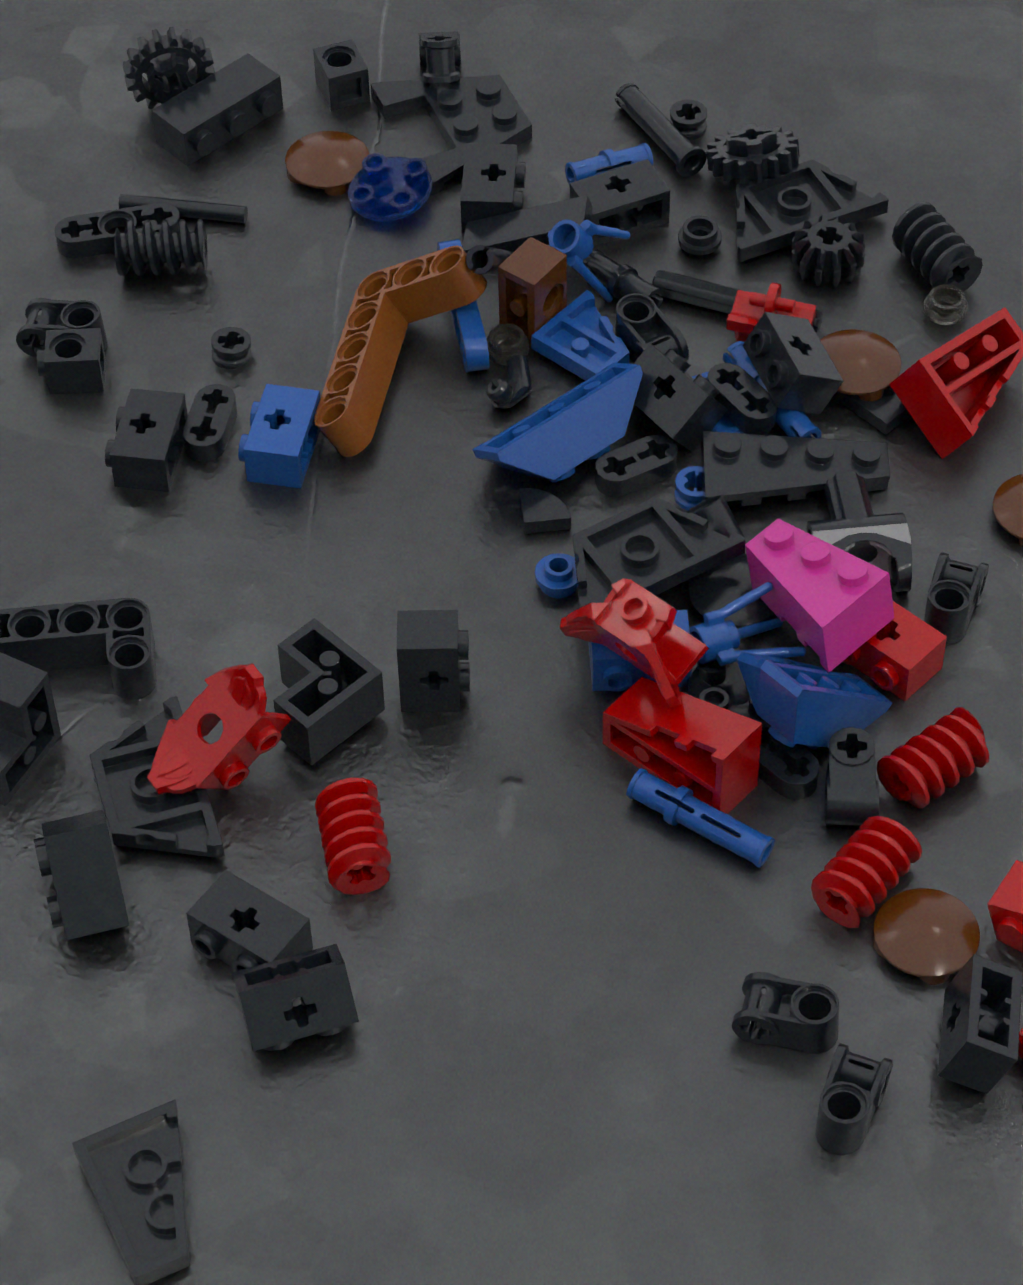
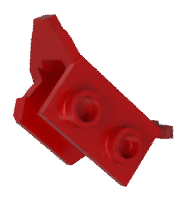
[560,578,709,707]
[147,663,292,794]

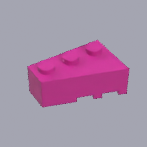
[745,519,895,673]

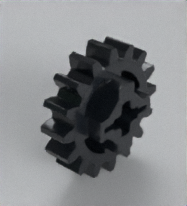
[123,27,215,110]
[706,123,800,184]

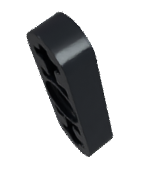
[54,203,180,258]

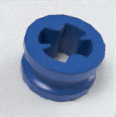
[674,466,703,511]

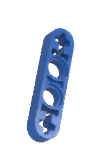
[437,239,490,373]

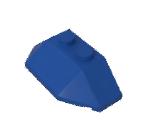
[472,362,643,482]
[737,652,893,750]

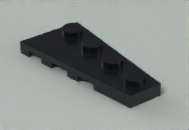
[700,431,890,506]

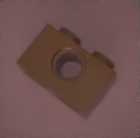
[498,237,567,348]

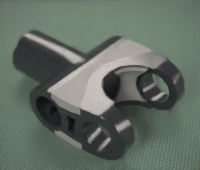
[806,471,912,593]

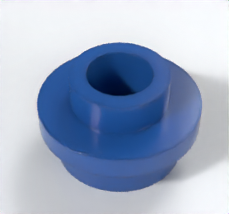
[535,553,577,598]

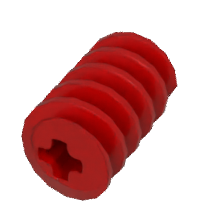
[876,707,990,809]
[315,777,391,895]
[811,816,922,928]

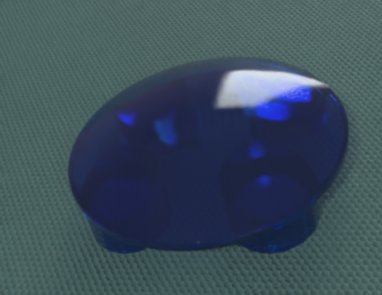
[348,153,432,221]

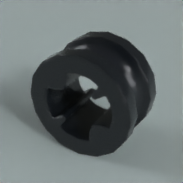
[670,100,707,140]
[211,327,251,369]

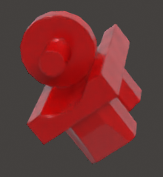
[726,282,816,342]

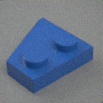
[531,290,629,381]

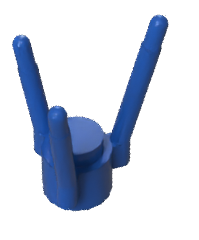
[548,219,630,302]
[690,582,806,666]

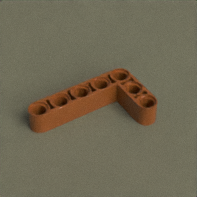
[314,245,487,457]

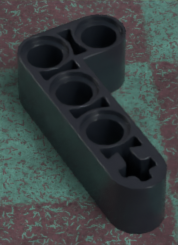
[0,598,157,700]

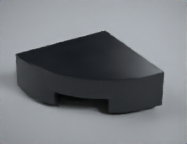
[519,488,571,534]

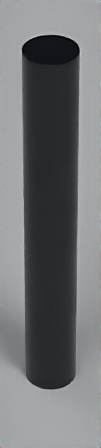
[119,194,248,224]

